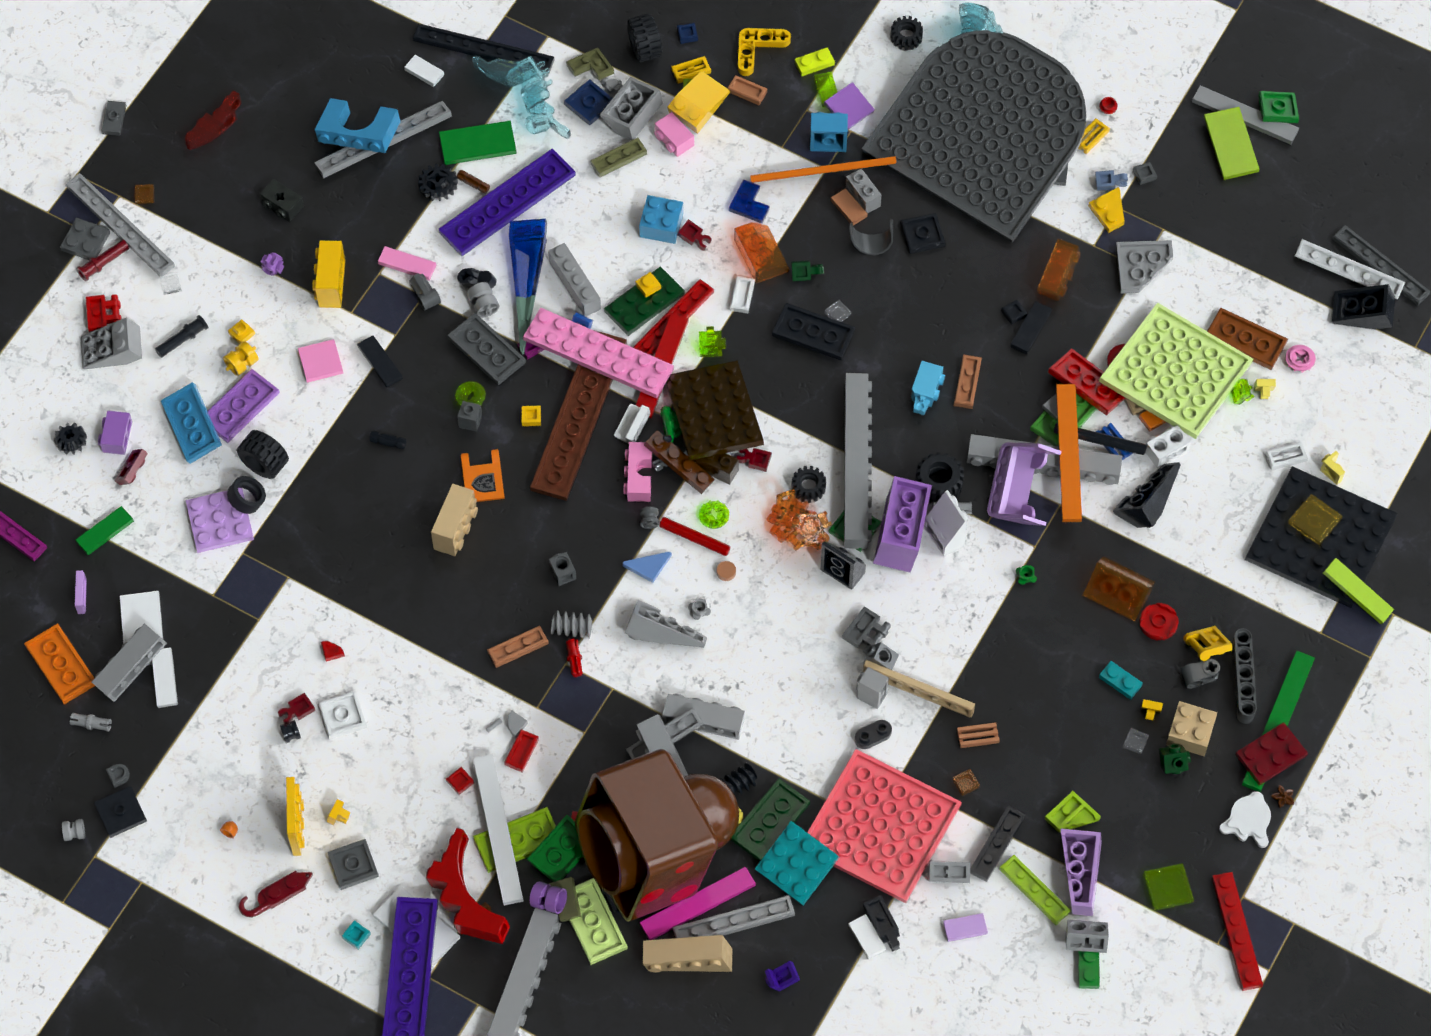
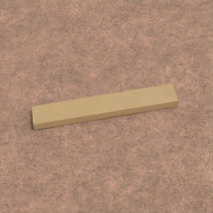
[863,660,975,718]

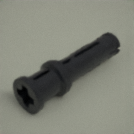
[155,315,209,358]

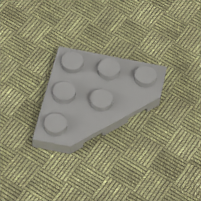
[1116,240,1173,293]

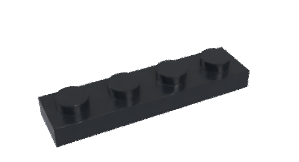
[970,805,1026,882]

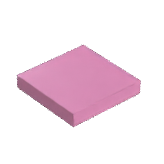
[298,339,344,383]

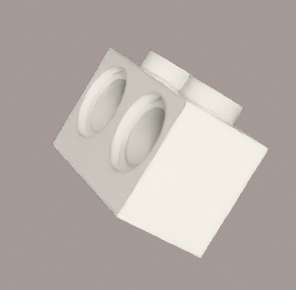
[1145,426,1191,468]

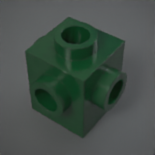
[1159,744,1191,774]

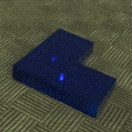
[729,179,770,223]

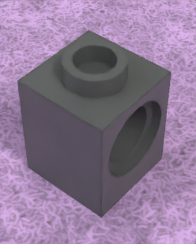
[457,401,482,432]
[549,552,576,586]
[864,642,899,670]

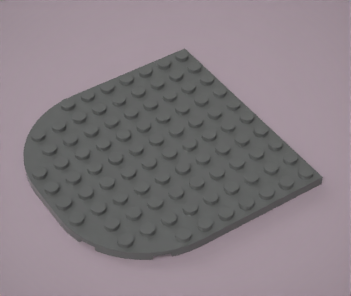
[861,30,1086,243]

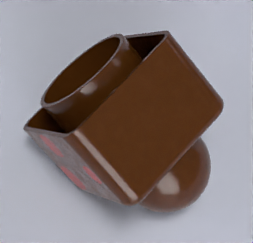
[575,749,739,922]

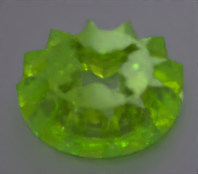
[455,381,486,406]
[699,500,729,529]

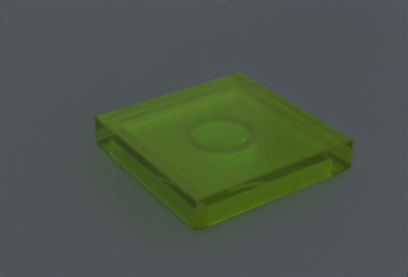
[1144,863,1194,911]

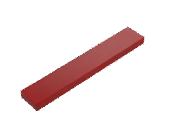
[633,279,714,356]
[636,313,689,419]

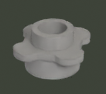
[688,599,711,620]

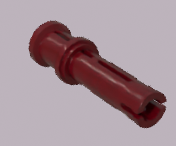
[76,239,129,281]

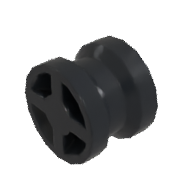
[280,720,301,744]

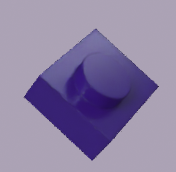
[765,961,800,991]

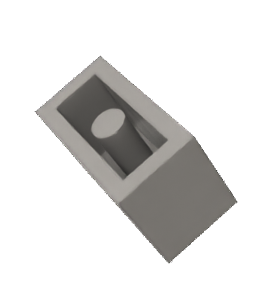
[856,667,889,709]

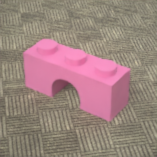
[624,442,652,502]

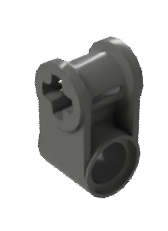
[1180,659,1220,689]

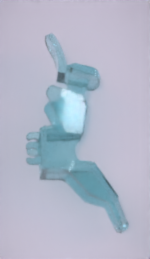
[472,56,571,139]

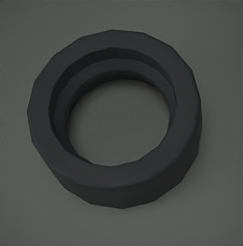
[227,476,266,514]

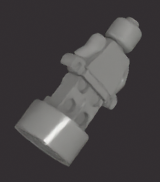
[601,78,623,93]

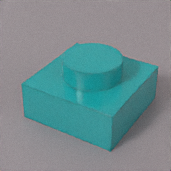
[342,920,371,950]

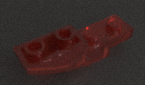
[185,90,241,150]

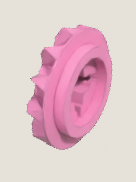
[1285,345,1316,373]

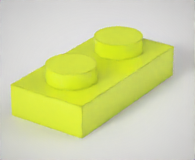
[795,47,835,76]

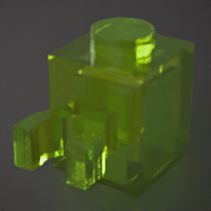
[699,326,726,357]

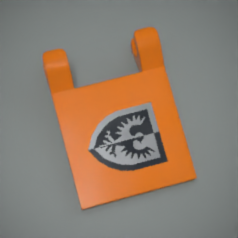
[461,449,505,502]

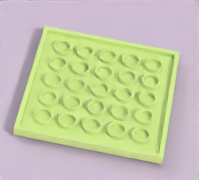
[1099,303,1253,439]

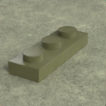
[591,138,647,177]

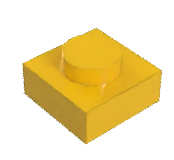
[635,272,661,298]
[522,406,541,426]

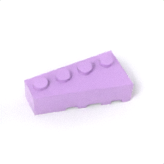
[1061,829,1102,916]

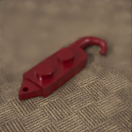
[239,871,313,918]

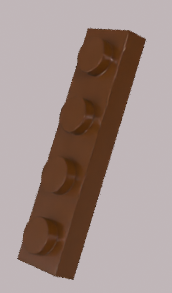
[644,430,715,494]

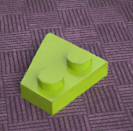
[1045,791,1101,833]

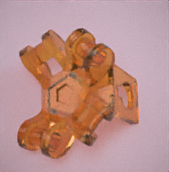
[767,489,818,543]
[782,511,832,551]

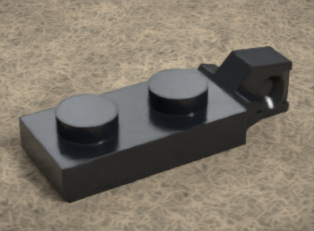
[863,895,900,952]

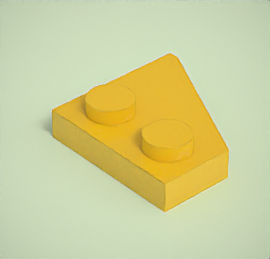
[1088,187,1124,233]

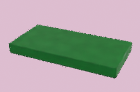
[439,120,517,165]

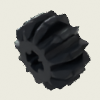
[54,422,87,455]

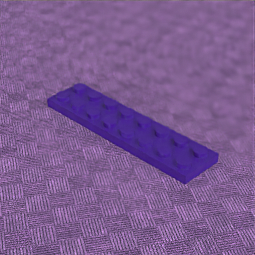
[439,148,576,256]
[382,897,438,1036]

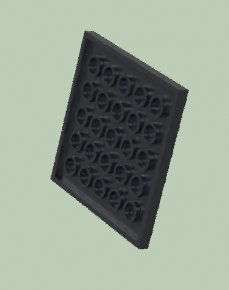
[1245,466,1398,608]

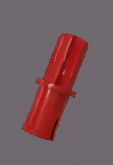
[566,639,583,677]

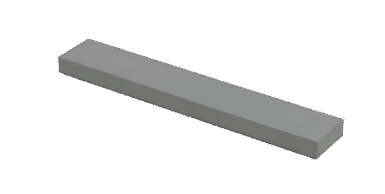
[1192,85,1299,145]
[673,895,795,938]

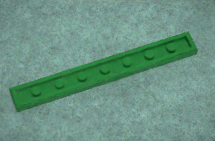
[1242,651,1315,793]

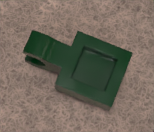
[791,260,824,281]

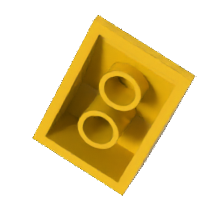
[667,71,730,134]

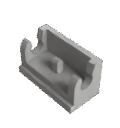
[929,861,970,883]

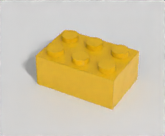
[313,240,345,308]

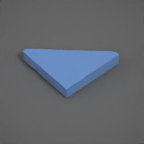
[623,552,672,583]

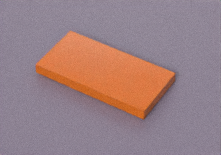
[24,623,95,704]

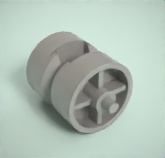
[467,282,499,318]

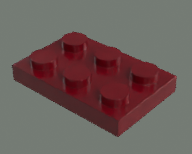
[1235,722,1308,786]

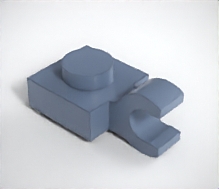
[1095,170,1128,191]

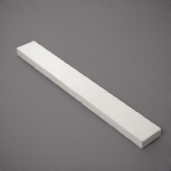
[473,754,523,906]

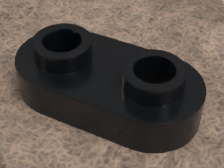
[855,720,892,749]

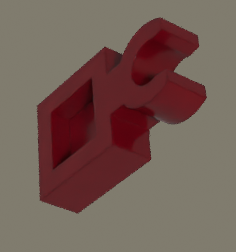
[677,219,712,251]
[736,448,772,472]
[278,693,316,725]

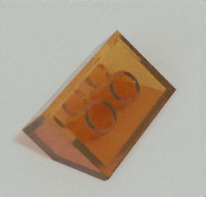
[734,222,790,283]
[1083,556,1155,621]

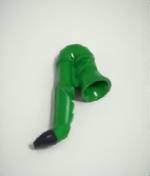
[660,406,682,443]

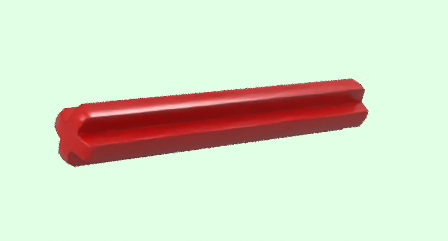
[660,517,730,556]

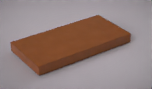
[1207,308,1288,370]

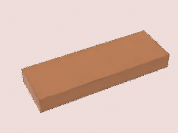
[954,355,982,409]
[487,626,549,668]

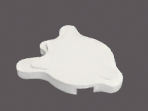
[1219,792,1271,848]

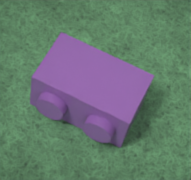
[98,411,132,455]

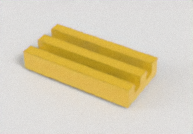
[671,56,711,84]
[1078,118,1110,154]

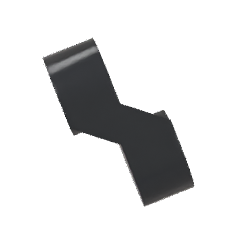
[457,268,497,289]

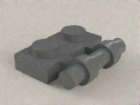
[842,606,891,654]

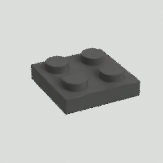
[60,218,110,260]
[327,839,379,890]

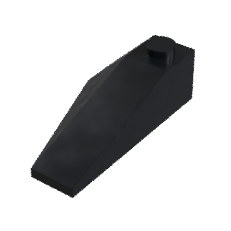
[1113,462,1181,528]

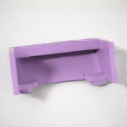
[987,442,1061,526]

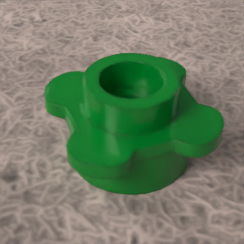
[1016,565,1037,585]

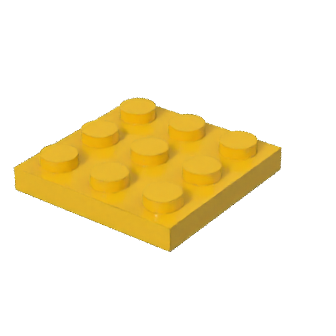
[286,777,305,856]

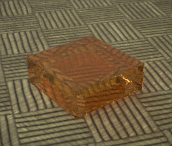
[135,184,154,204]
[953,769,980,796]

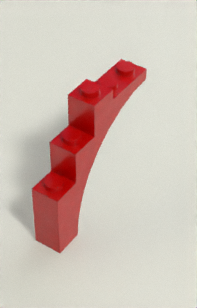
[426,828,510,944]

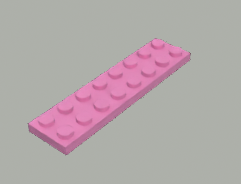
[523,308,674,398]

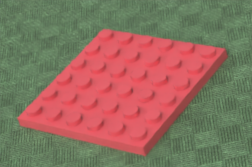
[807,749,962,903]

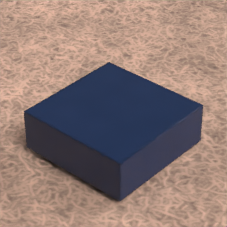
[677,23,698,44]

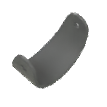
[850,219,893,255]

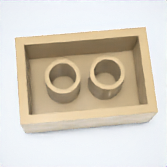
[431,484,478,556]

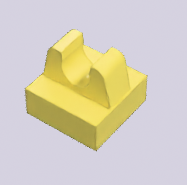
[1254,379,1276,399]

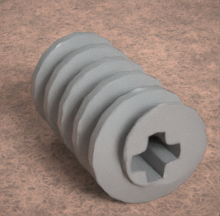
[551,610,592,639]

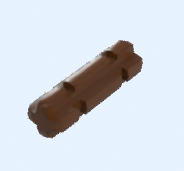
[456,170,490,194]

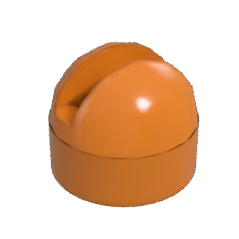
[220,821,238,838]

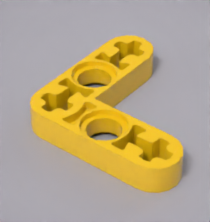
[738,28,791,76]

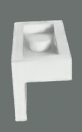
[614,404,651,444]

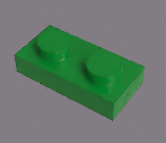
[1078,951,1100,989]

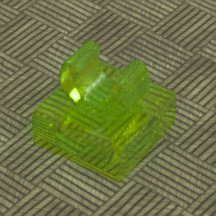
[1231,379,1254,405]

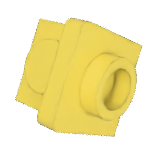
[1320,451,1345,485]

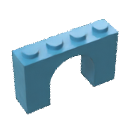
[315,98,400,153]

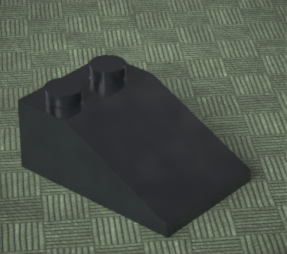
[1332,284,1395,330]
[820,541,866,590]

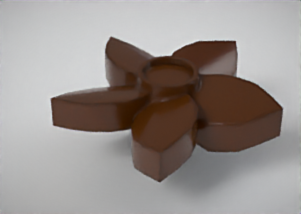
[1271,785,1294,808]

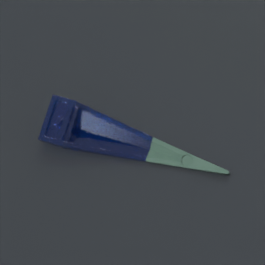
[509,218,547,355]

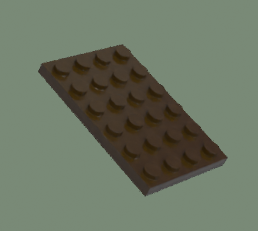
[666,360,764,460]

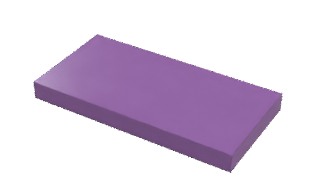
[208,369,280,443]

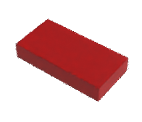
[504,729,539,773]

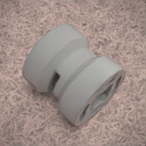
[62,819,85,841]

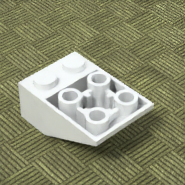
[925,490,968,556]

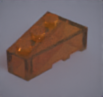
[1037,239,1081,301]

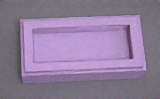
[75,570,87,614]
[943,913,988,942]

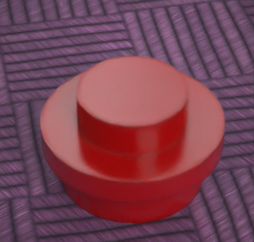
[1099,97,1118,114]

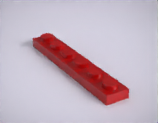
[1212,872,1263,991]

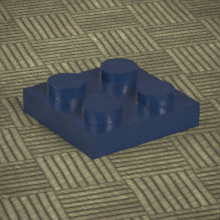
[564,79,613,125]

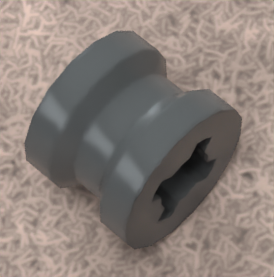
[640,507,659,529]

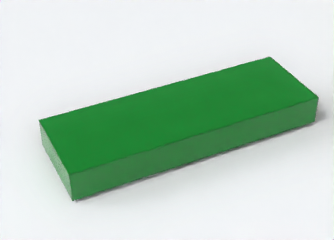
[76,506,134,555]

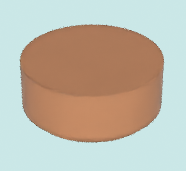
[717,561,736,581]

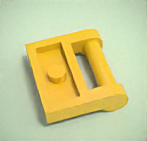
[1183,626,1232,661]

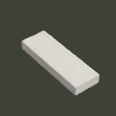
[152,647,178,708]

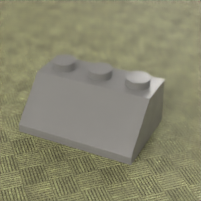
[600,77,663,141]

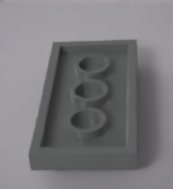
[448,313,526,385]

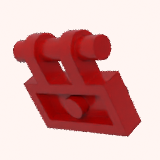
[86,294,122,332]

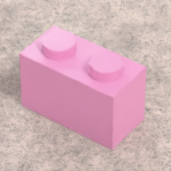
[654,112,694,157]

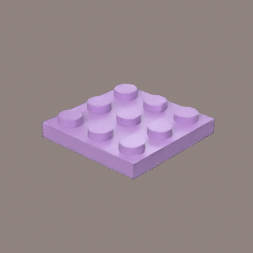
[186,488,254,553]

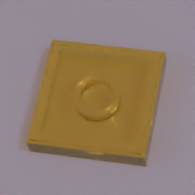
[1288,494,1343,545]

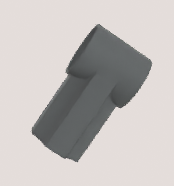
[409,273,441,311]

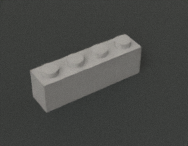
[548,243,601,317]
[92,623,167,702]
[662,694,745,740]
[636,714,688,776]

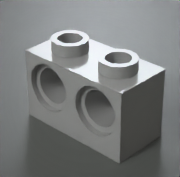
[846,168,881,213]
[1065,919,1109,953]

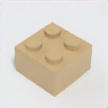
[1166,701,1217,756]

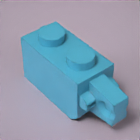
[911,361,945,415]

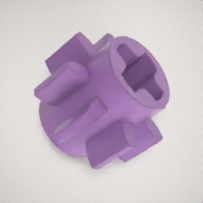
[261,253,284,276]

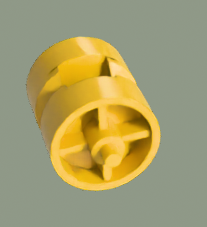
[223,341,259,376]

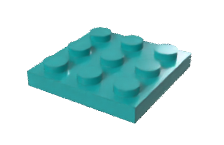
[755,821,840,906]

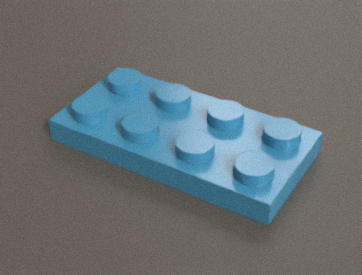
[161,382,222,464]

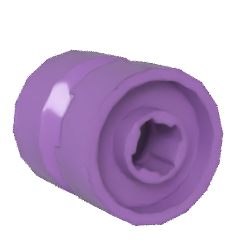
[530,881,567,914]

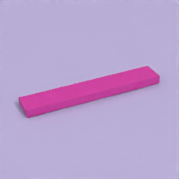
[640,867,756,940]

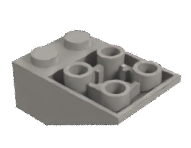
[81,317,142,369]

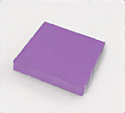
[824,82,875,130]

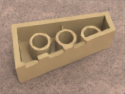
[643,935,732,973]

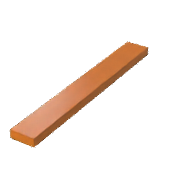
[750,156,896,183]
[1056,384,1082,522]

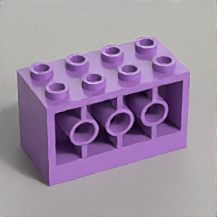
[873,476,932,573]

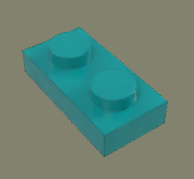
[1099,661,1143,700]

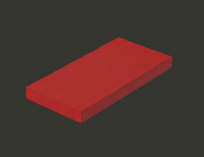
[1048,348,1126,416]

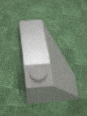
[625,600,707,648]

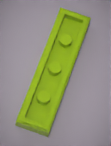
[1323,558,1394,624]
[999,855,1071,925]

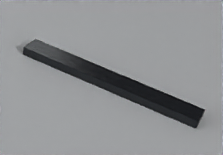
[413,23,555,74]

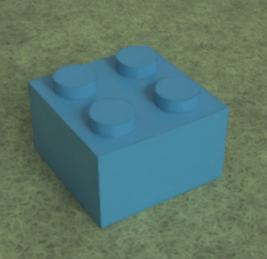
[810,112,848,152]
[639,195,684,244]

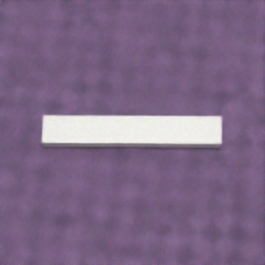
[1295,239,1405,299]

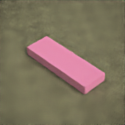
[378,246,437,281]

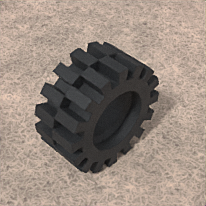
[890,16,923,50]
[792,466,826,503]

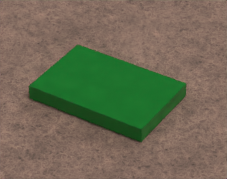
[527,815,583,882]

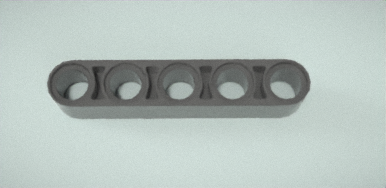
[1232,628,1257,724]

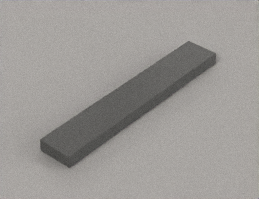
[1332,225,1431,306]

